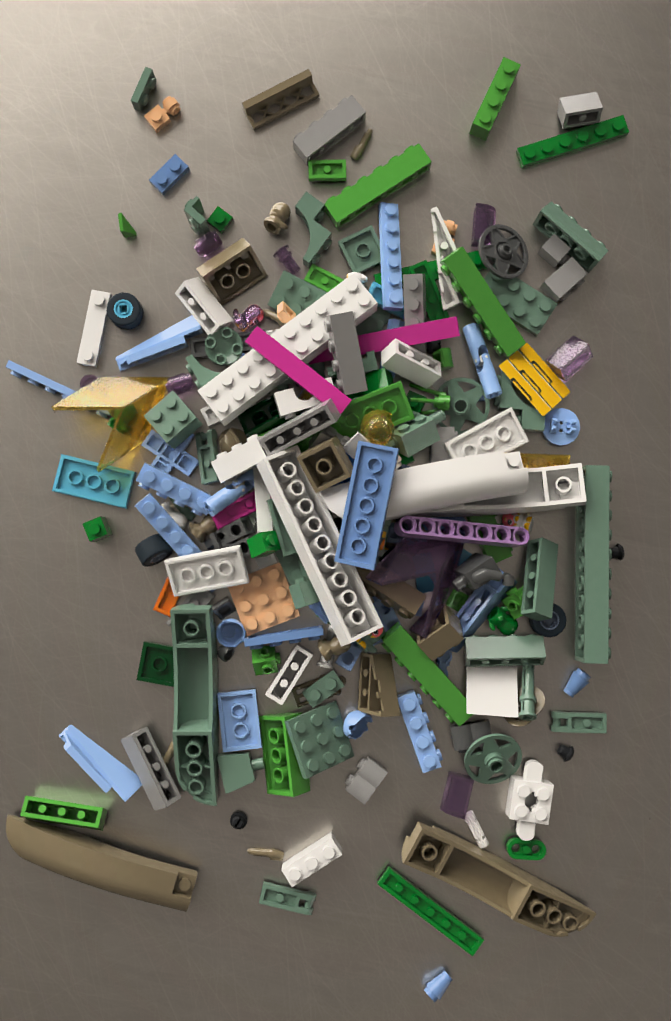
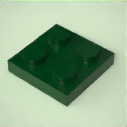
[136,641,174,687]

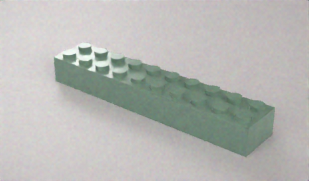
[575,465,612,664]

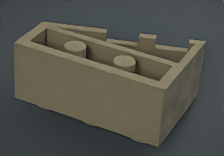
[358,652,400,717]

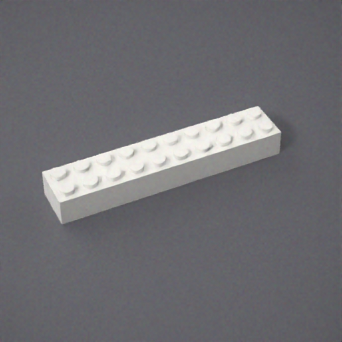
[197,273,378,426]
[256,445,383,646]

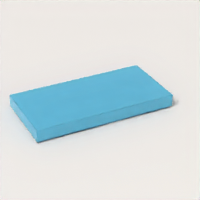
[52,454,137,509]

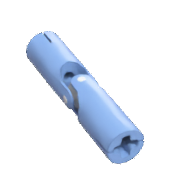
[462,323,502,399]
[203,469,254,516]

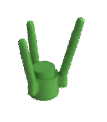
[409,383,451,415]

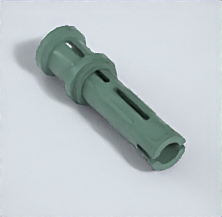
[518,665,537,721]

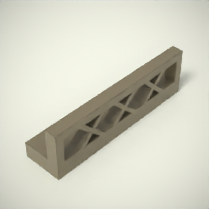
[242,69,319,130]

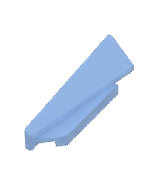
[116,315,203,372]
[449,568,518,653]
[59,725,142,802]

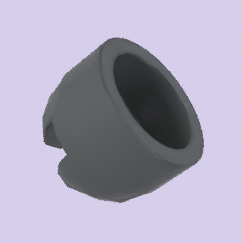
[217,645,234,662]

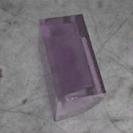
[471,203,496,247]
[546,335,593,382]
[440,771,474,819]

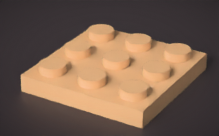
[228,562,301,637]

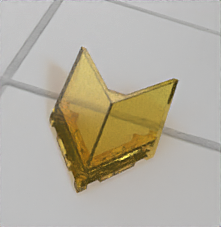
[51,377,171,473]

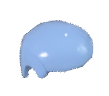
[216,618,246,648]
[343,710,373,740]

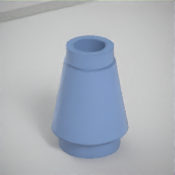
[564,668,591,697]
[424,970,453,1002]

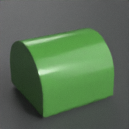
[432,348,454,371]

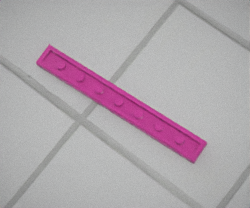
[309,316,460,365]

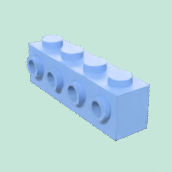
[136,462,213,516]
[397,689,443,773]

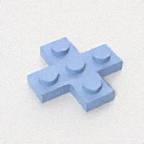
[141,430,199,477]

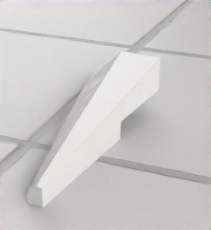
[431,206,463,311]

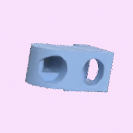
[334,641,362,672]

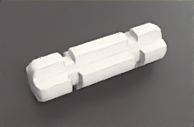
[463,810,489,849]

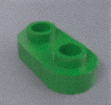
[506,837,546,860]

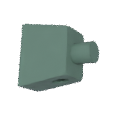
[217,751,265,794]

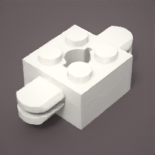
[505,759,554,841]

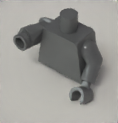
[451,552,514,596]

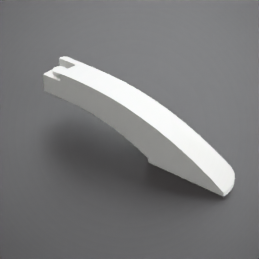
[320,451,529,521]
[410,463,587,518]

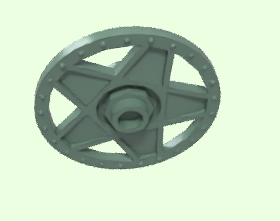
[432,377,490,435]
[464,733,522,784]

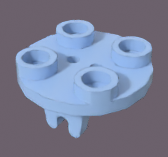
[542,408,580,446]

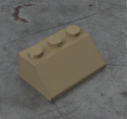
[196,238,268,305]

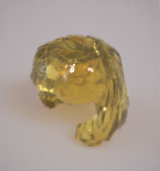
[360,409,395,446]

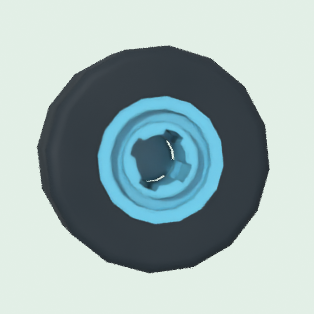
[106,292,144,330]

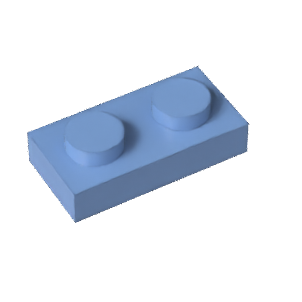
[149,154,190,195]

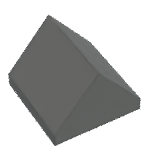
[212,596,236,620]

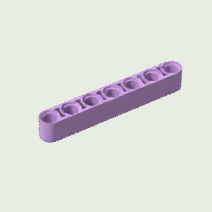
[394,516,530,548]

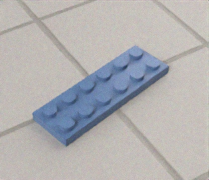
[334,441,400,570]

